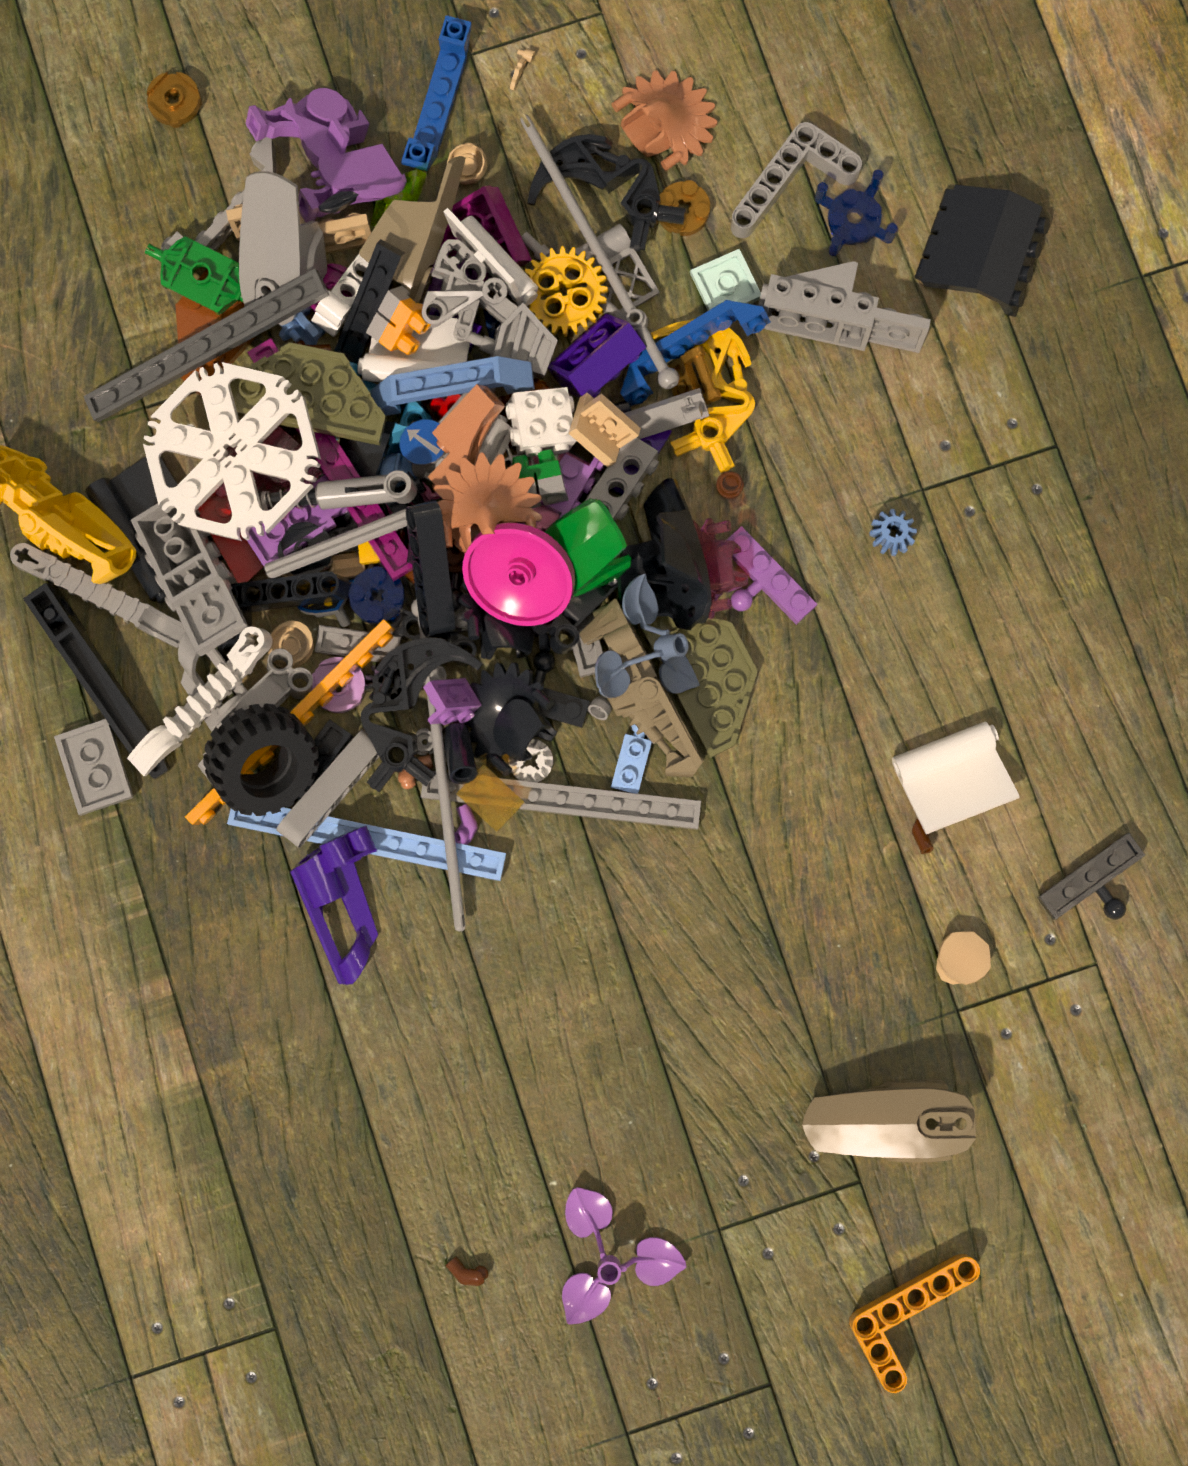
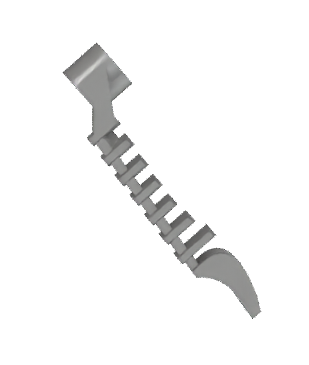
[10,543,186,649]

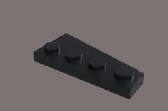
[333,421,398,527]

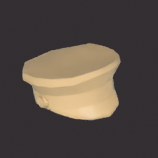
[936,931,991,985]

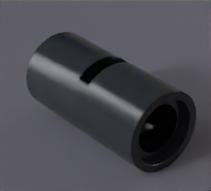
[442,723,478,784]

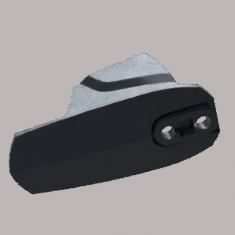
[618,478,712,630]

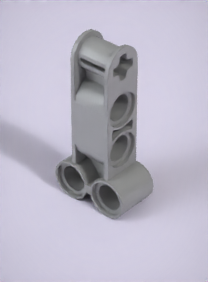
[211,648,313,731]

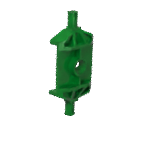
[145,236,243,315]

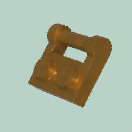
[668,346,722,405]

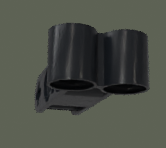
[531,579,618,654]

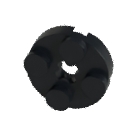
[278,522,334,576]

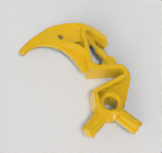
[651,318,755,473]

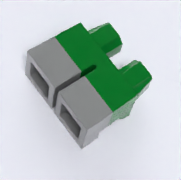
[512,449,569,508]

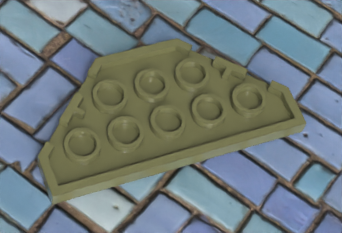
[230,342,386,446]
[638,616,758,759]

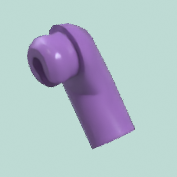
[454,803,478,845]

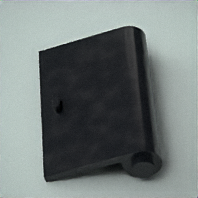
[85,456,224,603]

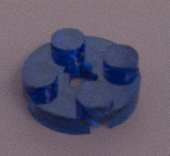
[348,566,405,623]

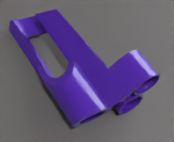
[290,825,378,985]

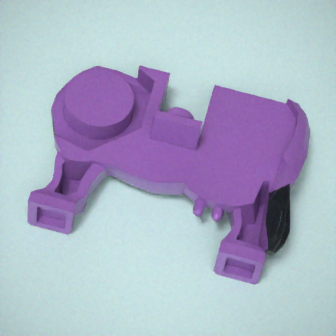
[246,88,407,223]

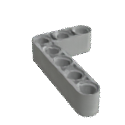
[731,122,862,238]

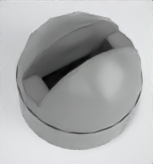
[588,696,612,720]

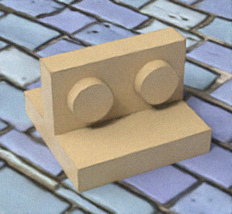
[568,393,641,468]

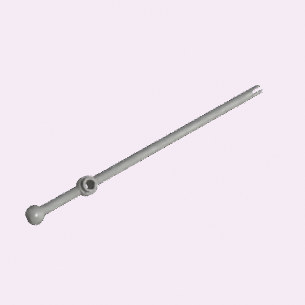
[520,115,679,389]
[411,599,465,932]

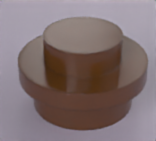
[716,471,744,499]

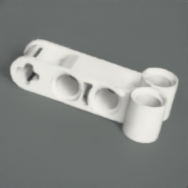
[311,254,369,337]

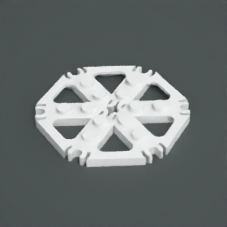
[143,362,321,541]

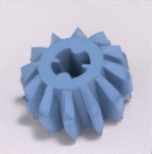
[869,509,917,556]

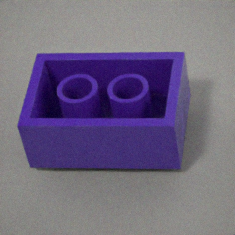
[548,314,646,398]

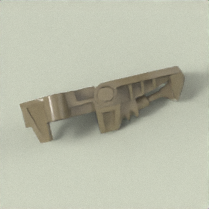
[579,599,704,777]

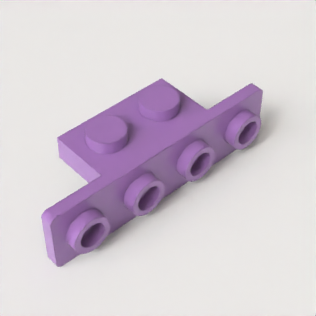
[541,453,605,518]

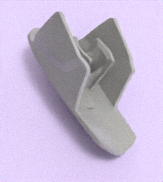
[239,171,327,326]

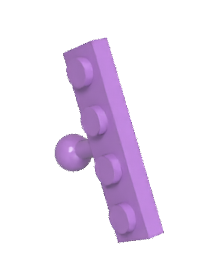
[721,526,817,625]

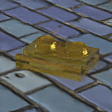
[456,764,525,832]

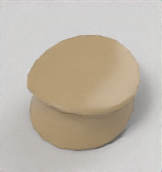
[268,620,314,669]

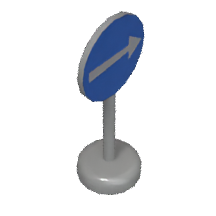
[399,388,496,466]

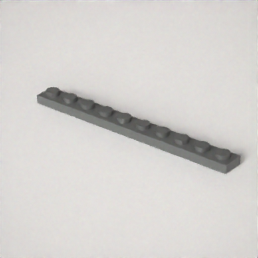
[83,269,330,422]

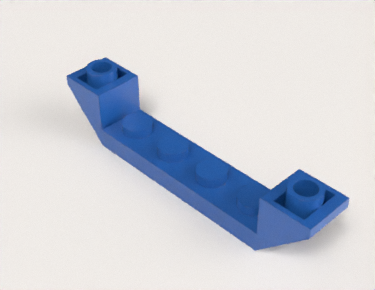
[401,15,472,171]
[621,300,771,407]

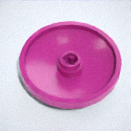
[462,523,575,626]

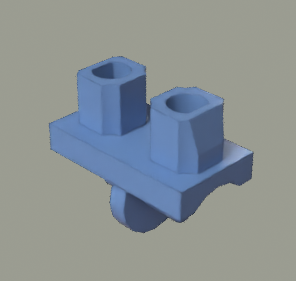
[279,307,326,345]

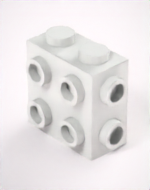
[506,387,576,457]

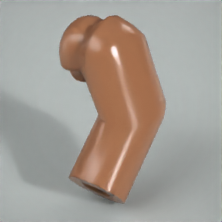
[398,754,433,789]

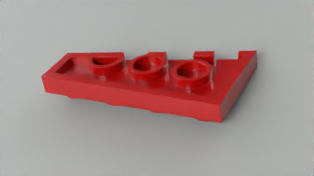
[197,486,264,583]

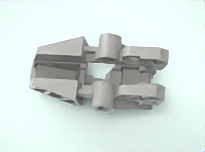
[421,239,558,379]

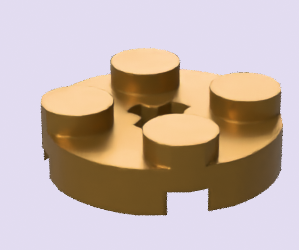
[147,72,202,128]
[659,180,710,236]

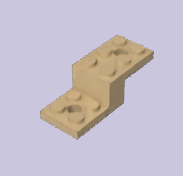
[226,193,372,254]

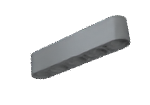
[276,729,379,848]

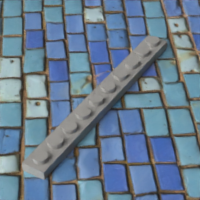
[421,771,701,830]

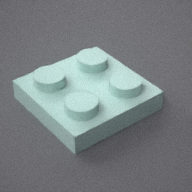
[690,249,761,311]

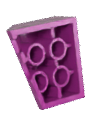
[440,186,532,283]

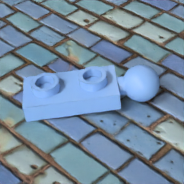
[611,725,652,794]

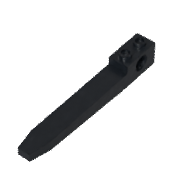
[23,583,171,779]

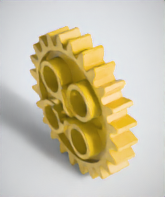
[524,246,608,337]

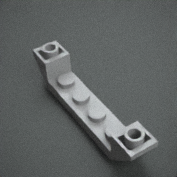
[161,137,277,251]

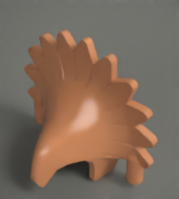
[611,71,717,171]
[434,452,542,551]

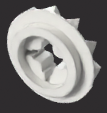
[509,739,553,782]

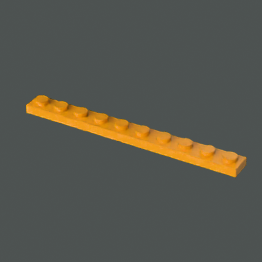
[185,619,395,825]

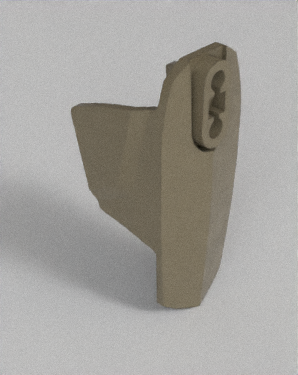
[359,156,466,304]
[802,1078,976,1162]

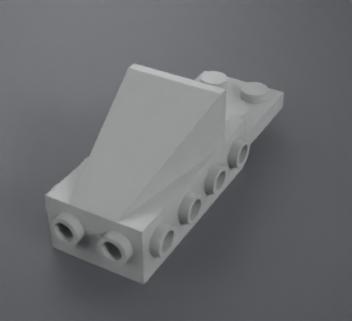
[758,261,931,353]
[131,501,249,656]

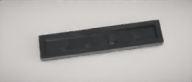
[334,239,405,365]

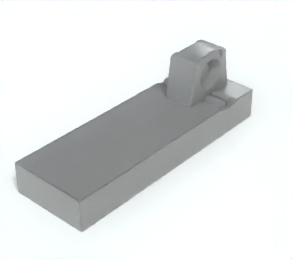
[624,388,709,439]

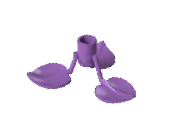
[562,1187,686,1324]

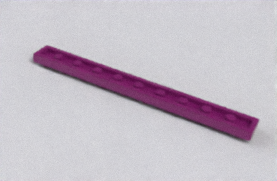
[247,338,413,582]

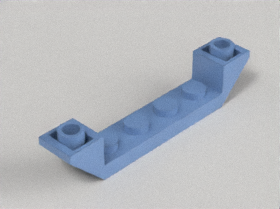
[371,356,535,416]

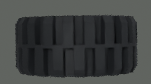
[203,703,319,816]

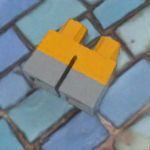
[366,286,431,355]

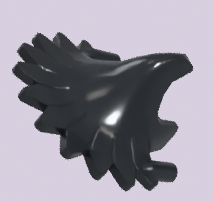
[458,581,551,660]
[463,663,557,776]

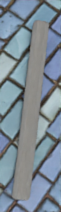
[264,509,407,578]

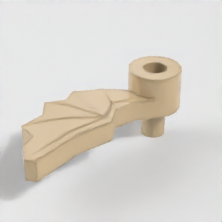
[510,48,535,90]

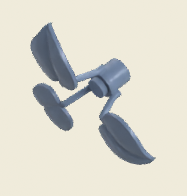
[595,574,700,698]

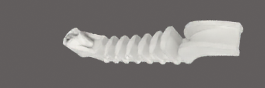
[127,627,272,776]

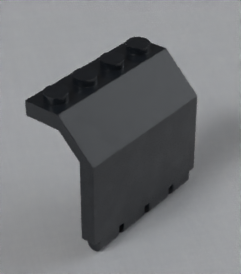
[915,185,1050,317]

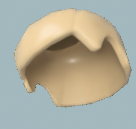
[447,143,488,185]

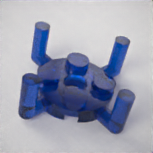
[815,170,898,256]

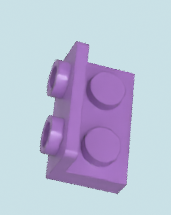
[423,678,481,725]

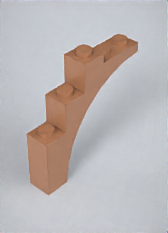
[428,384,505,553]

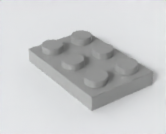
[54,719,134,816]

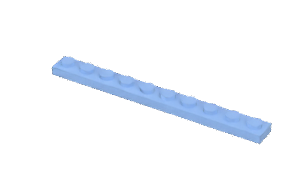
[227,807,506,881]

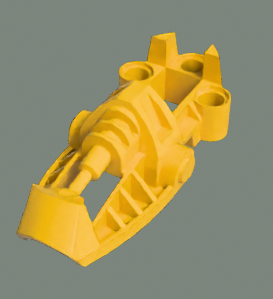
[0,445,136,584]

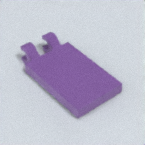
[240,475,348,568]

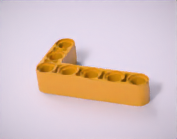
[849,1254,980,1393]

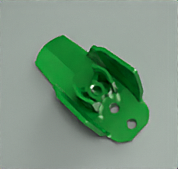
[544,498,632,596]

